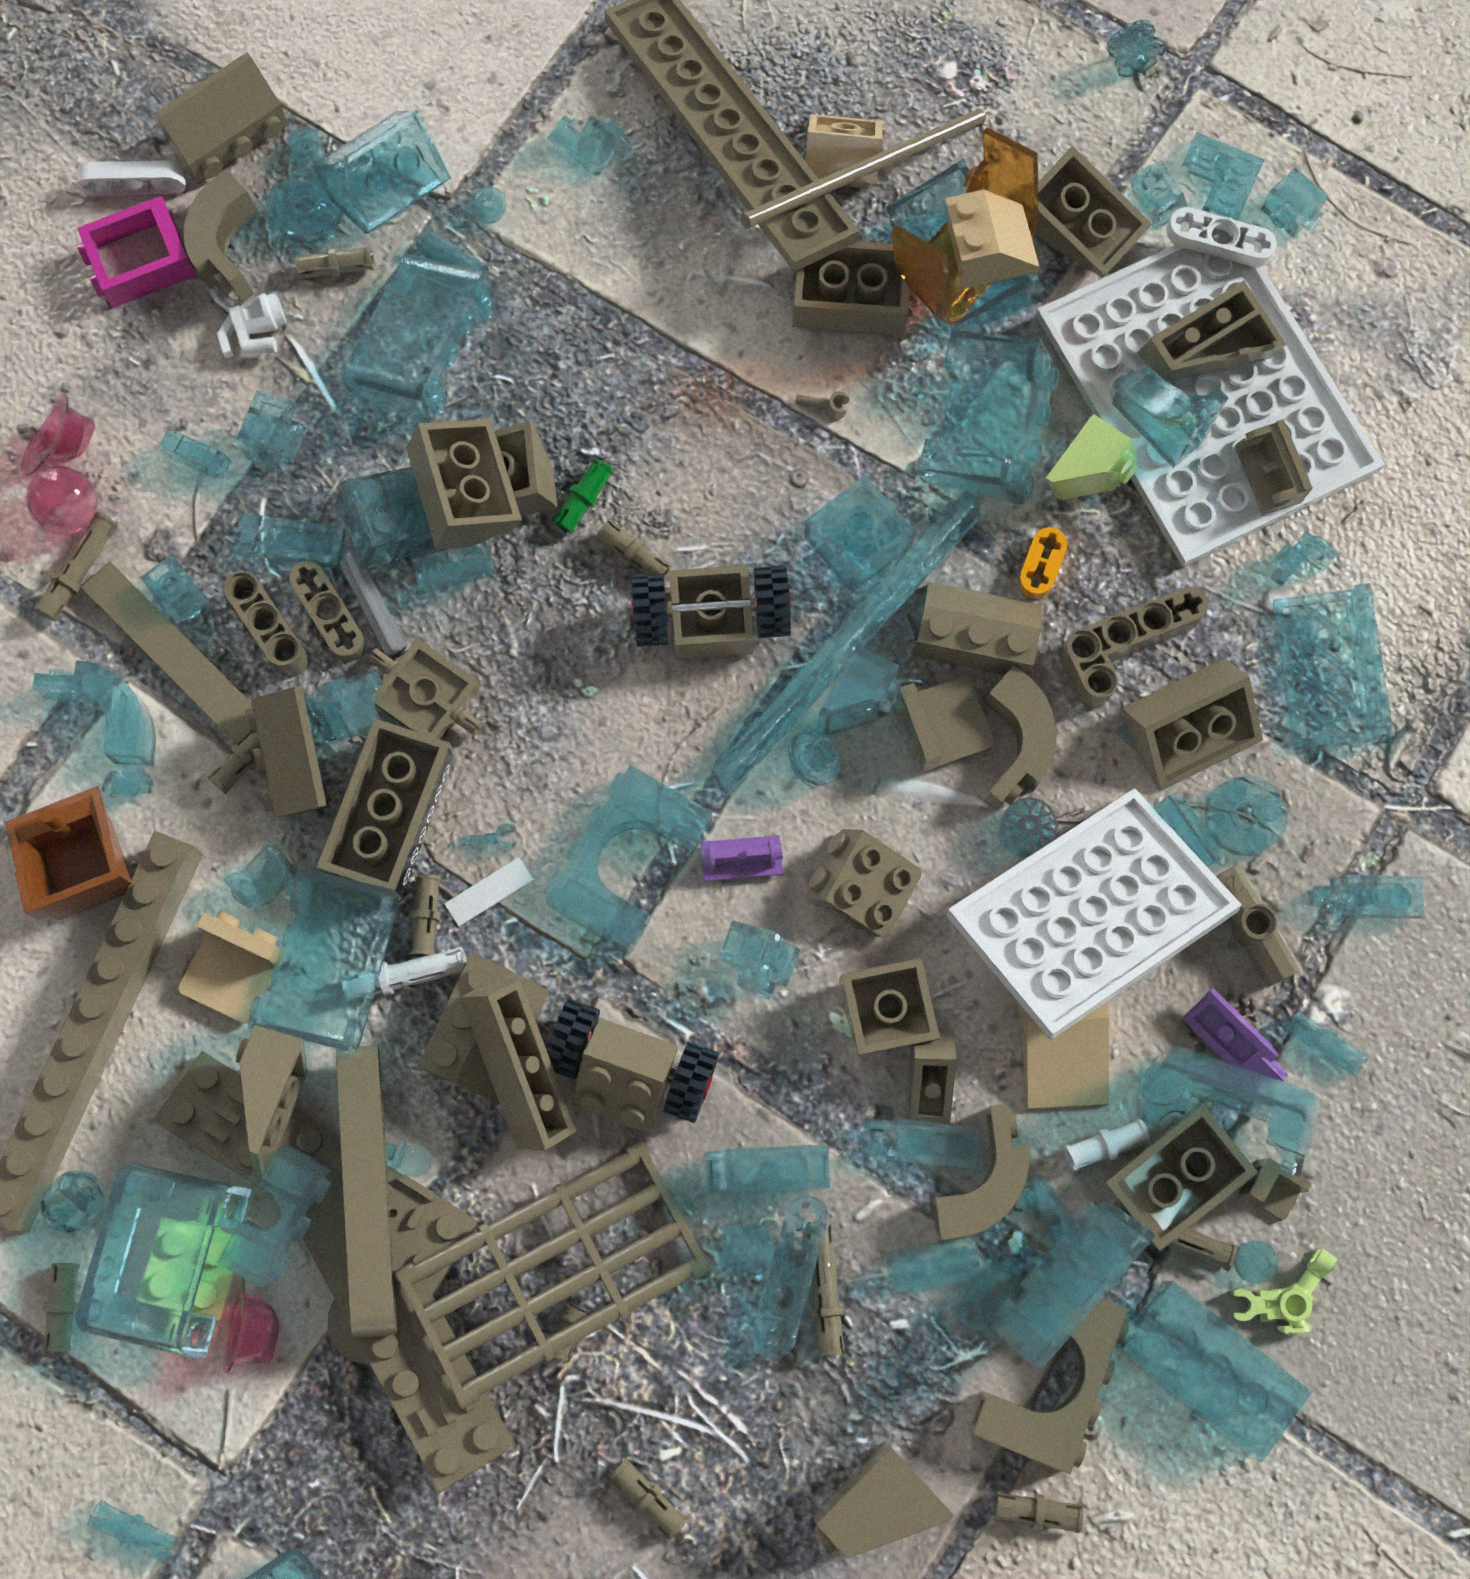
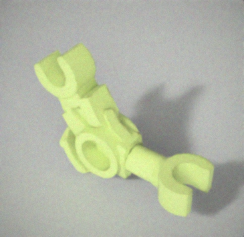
[1231,1248,1337,1335]

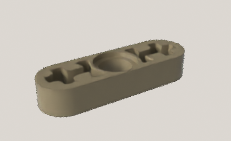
[289,560,366,662]

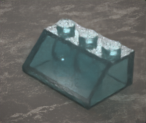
[311,110,451,234]

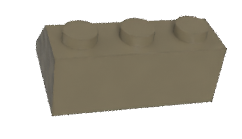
[154,52,288,185]
[406,419,522,550]
[913,582,1042,676]
[1122,658,1263,791]
[245,686,327,819]
[418,953,550,1103]

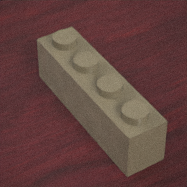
[460,979,576,1151]

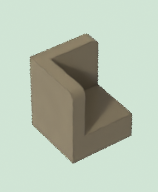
[1239,1158,1312,1220]

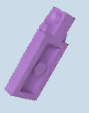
[1182,988,1288,1091]

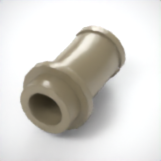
[552,1303,588,1362]

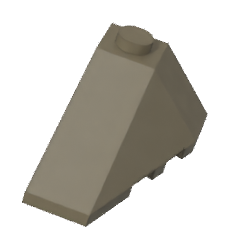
[397,421,558,531]

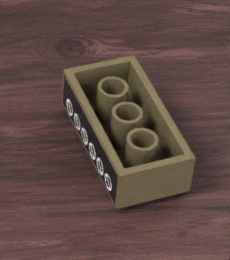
[317,718,456,901]

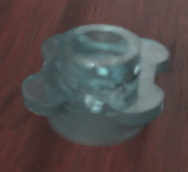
[286,127,326,166]

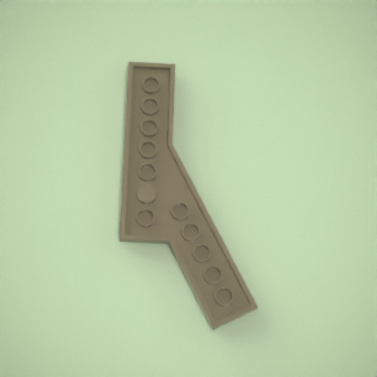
[153,1051,516,1493]

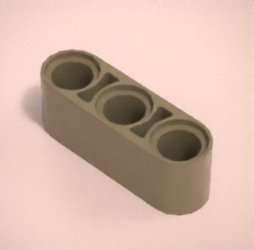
[224,571,308,677]

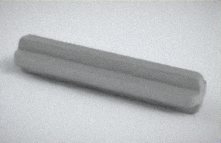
[339,553,406,657]

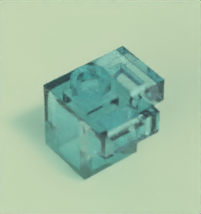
[236,390,307,470]
[305,670,383,741]
[718,920,800,1000]

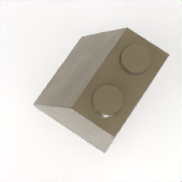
[813,1441,954,1559]

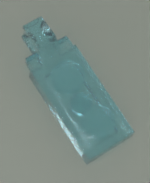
[1307,875,1425,919]

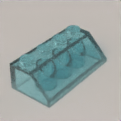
[991,1201,1156,1369]

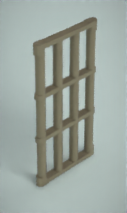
[394,1140,712,1409]

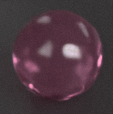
[25,466,98,535]

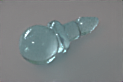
[386,1140,433,1178]

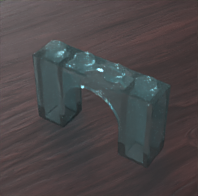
[544,765,712,955]

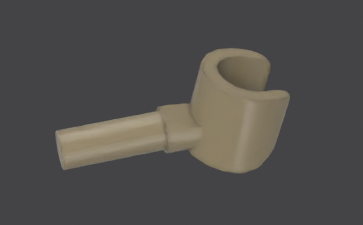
[795,391,850,420]

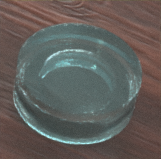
[1234,1241,1278,1283]

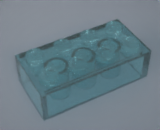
[1114,1281,1312,1462]

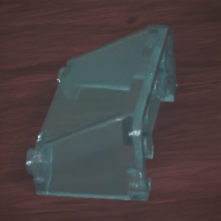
[1136,1047,1321,1177]

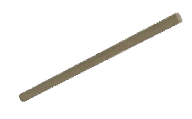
[740,109,986,229]

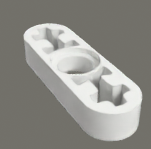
[77,161,186,196]
[1167,207,1277,267]

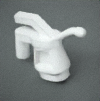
[209,286,287,358]

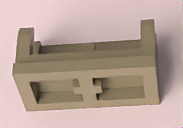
[1235,419,1313,515]

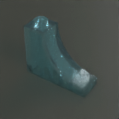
[1112,364,1229,468]

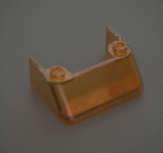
[892,127,1038,326]

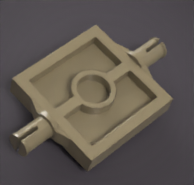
[367,638,484,739]

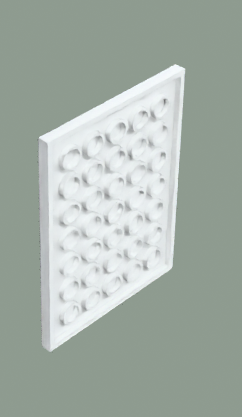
[1035,218,1385,567]

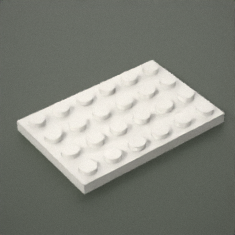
[947,788,1241,1041]

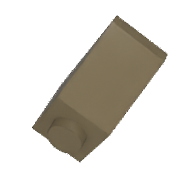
[909,1028,957,1124]

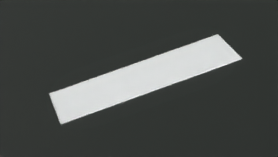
[444,857,533,927]

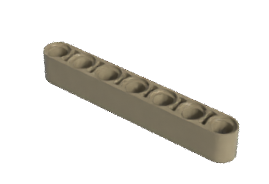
[336,1045,397,1339]

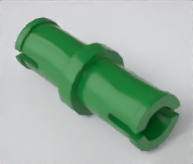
[552,458,615,534]

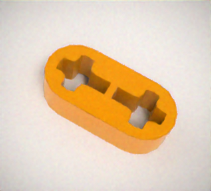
[1018,527,1067,600]

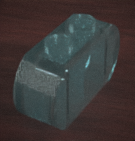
[704,1145,831,1195]

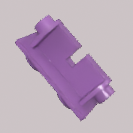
[701,835,783,881]

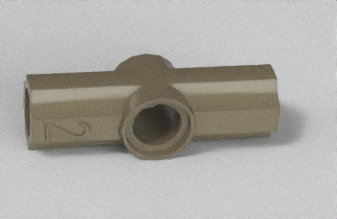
[1216,864,1302,987]

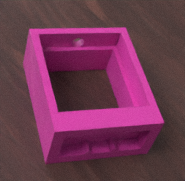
[77,195,197,308]

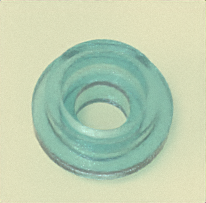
[547,115,580,151]
[469,186,507,224]

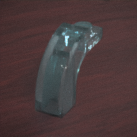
[32,660,156,766]

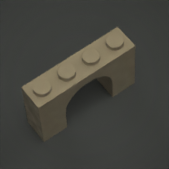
[968,1270,1129,1475]

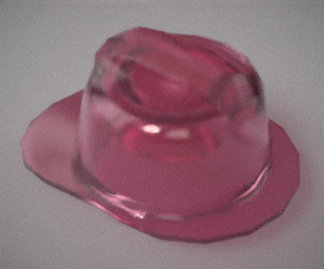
[21,393,95,476]
[223,1268,279,1374]

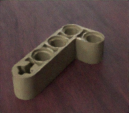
[1060,587,1209,708]

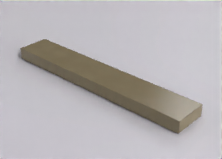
[81,561,252,746]

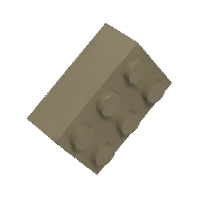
[792,241,912,335]

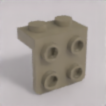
[893,677,995,772]
[804,829,921,937]

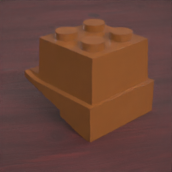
[5,786,132,921]

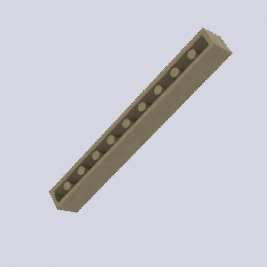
[0,830,203,1232]

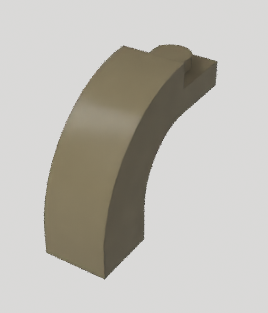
[183,169,259,303]
[985,665,1056,811]
[932,1104,1030,1241]

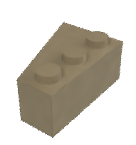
[1137,281,1286,384]

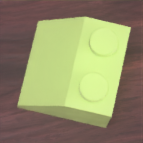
[1046,414,1138,500]

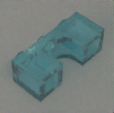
[217,1145,332,1287]

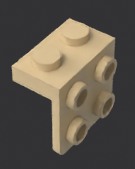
[178,911,287,1024]

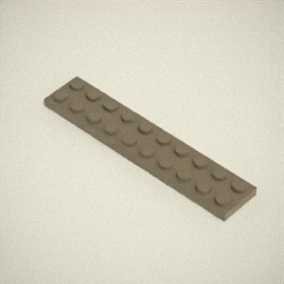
[604,0,859,272]

